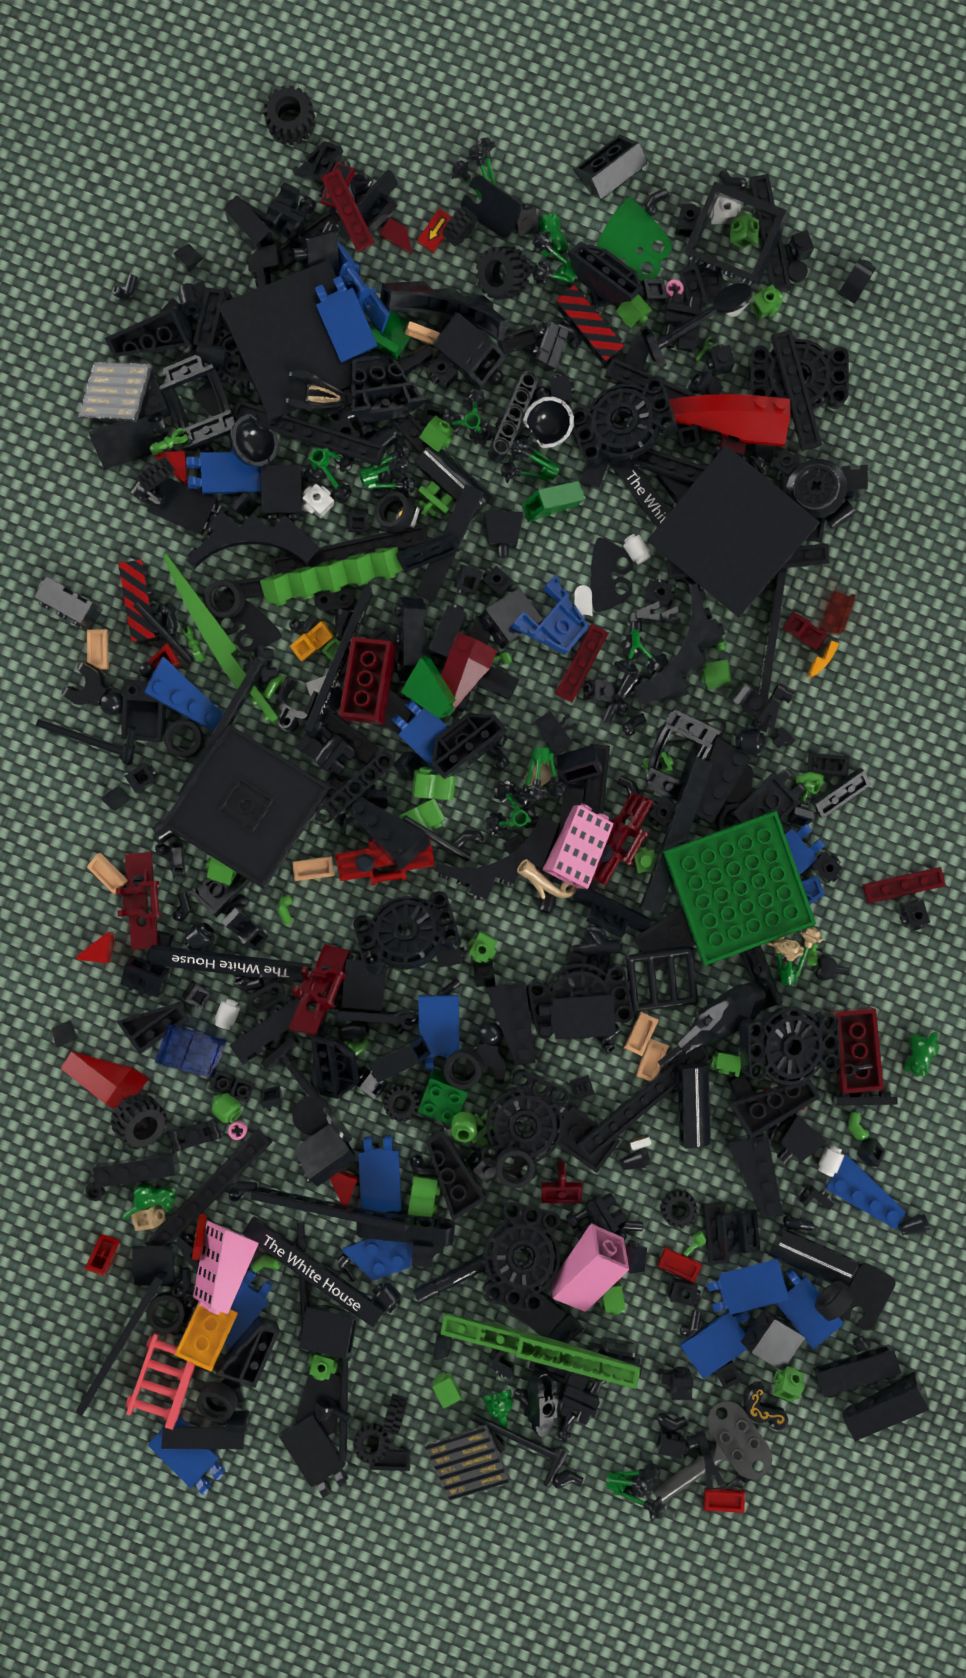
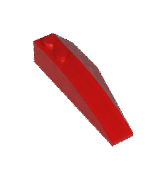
[669,394,790,446]

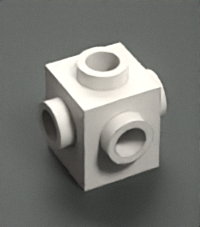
[303,484,334,519]

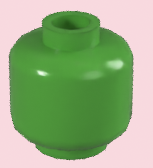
[211,1093,242,1123]
[451,1112,478,1142]

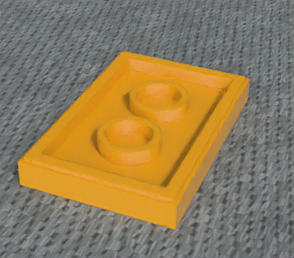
[174,1301,238,1372]

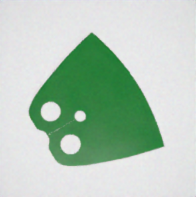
[596,197,672,282]

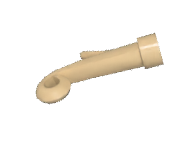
[517,859,577,899]

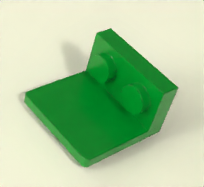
[370,311,411,361]
[418,1068,469,1125]

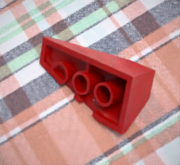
[60,1051,150,1109]

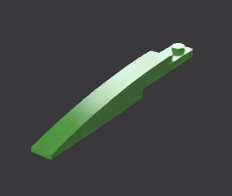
[163,554,279,725]
[441,1313,641,1389]

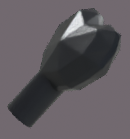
[816,955,850,981]

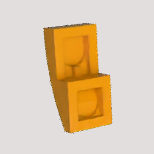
[290,621,335,662]
[806,641,839,679]

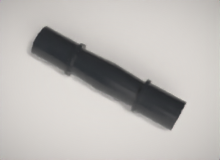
[413,1253,491,1304]

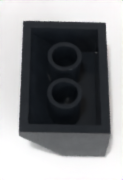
[573,134,648,199]

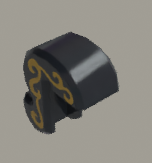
[743,1381,789,1430]

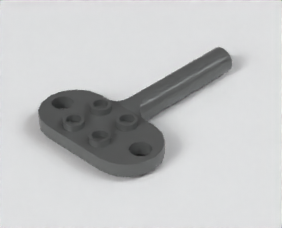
[653,1400,772,1504]

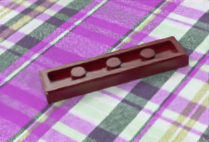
[321,168,375,253]
[555,624,609,703]
[862,867,946,904]

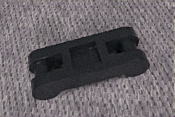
[167,1118,222,1153]

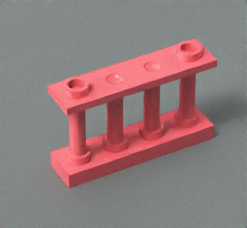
[125,1331,196,1430]

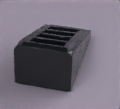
[807,753,850,777]

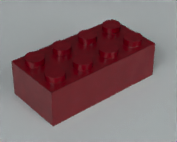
[339,637,396,725]
[830,1007,884,1093]

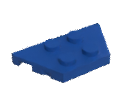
[342,1239,413,1281]

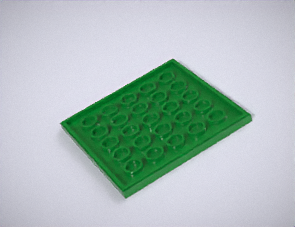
[663,810,816,966]

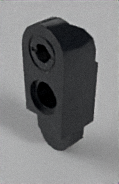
[528,1372,559,1437]

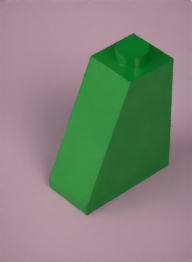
[522,481,585,522]
[401,656,456,719]

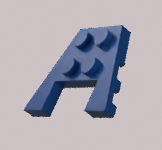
[511,574,589,655]

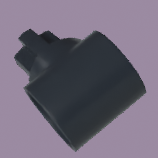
[129,480,166,506]

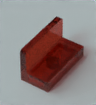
[820,591,856,636]

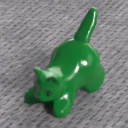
[537,213,569,257]
[903,1031,939,1077]
[122,1183,177,1220]
[482,1389,512,1428]

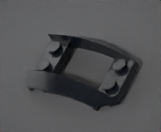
[159,355,235,451]
[647,707,721,801]

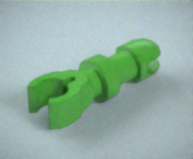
[150,428,188,455]
[182,625,207,663]
[807,927,818,966]

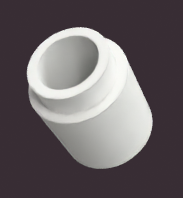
[623,534,651,565]
[215,999,240,1030]
[818,1145,844,1177]

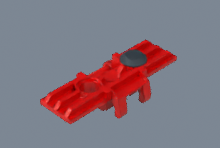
[335,839,435,885]

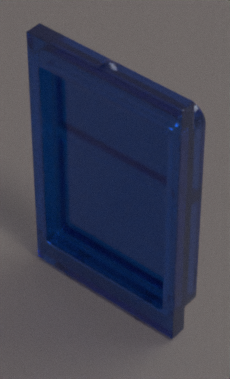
[155,1024,227,1077]

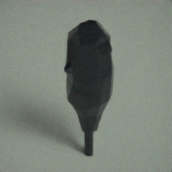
[657,983,766,1068]

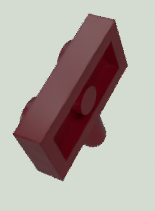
[541,1161,582,1203]

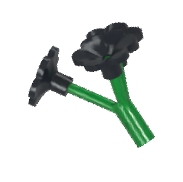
[614,629,668,675]

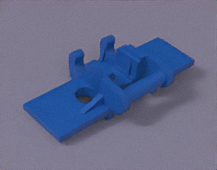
[338,242,390,334]

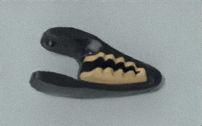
[284,370,347,409]

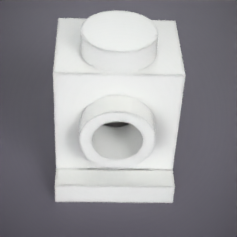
[711,198,741,224]

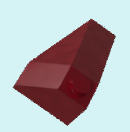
[441,632,497,717]

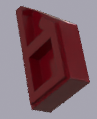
[379,217,412,255]

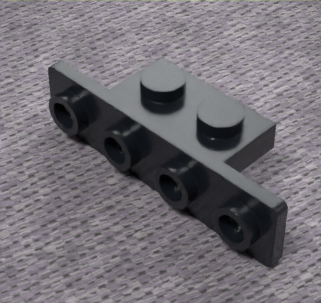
[336,169,398,240]
[573,888,651,938]

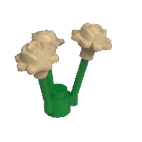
[767,927,823,985]

